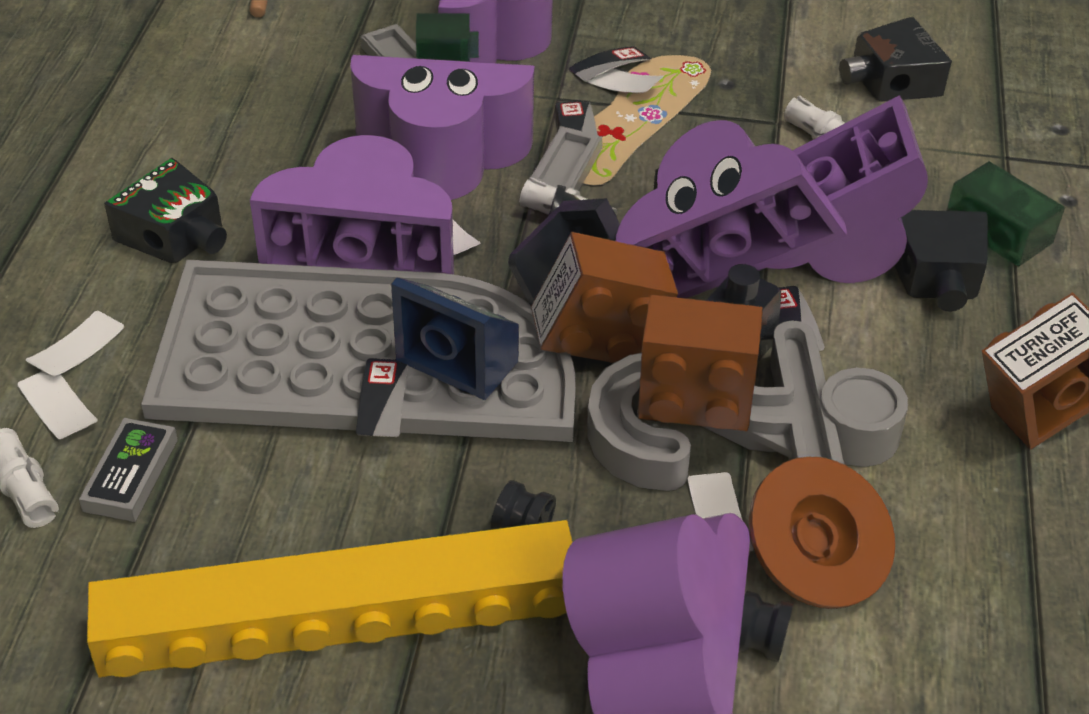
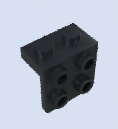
[508,198,620,306]

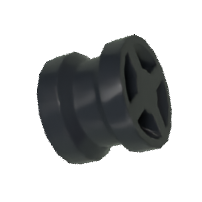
[491,480,556,530]
[739,591,794,663]

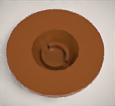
[749,456,895,609]

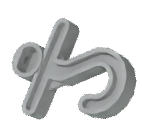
[587,321,908,491]

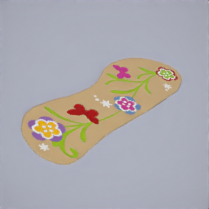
[583,55,711,186]

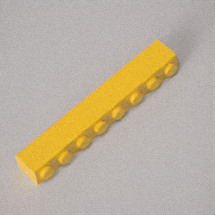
[87,520,572,678]

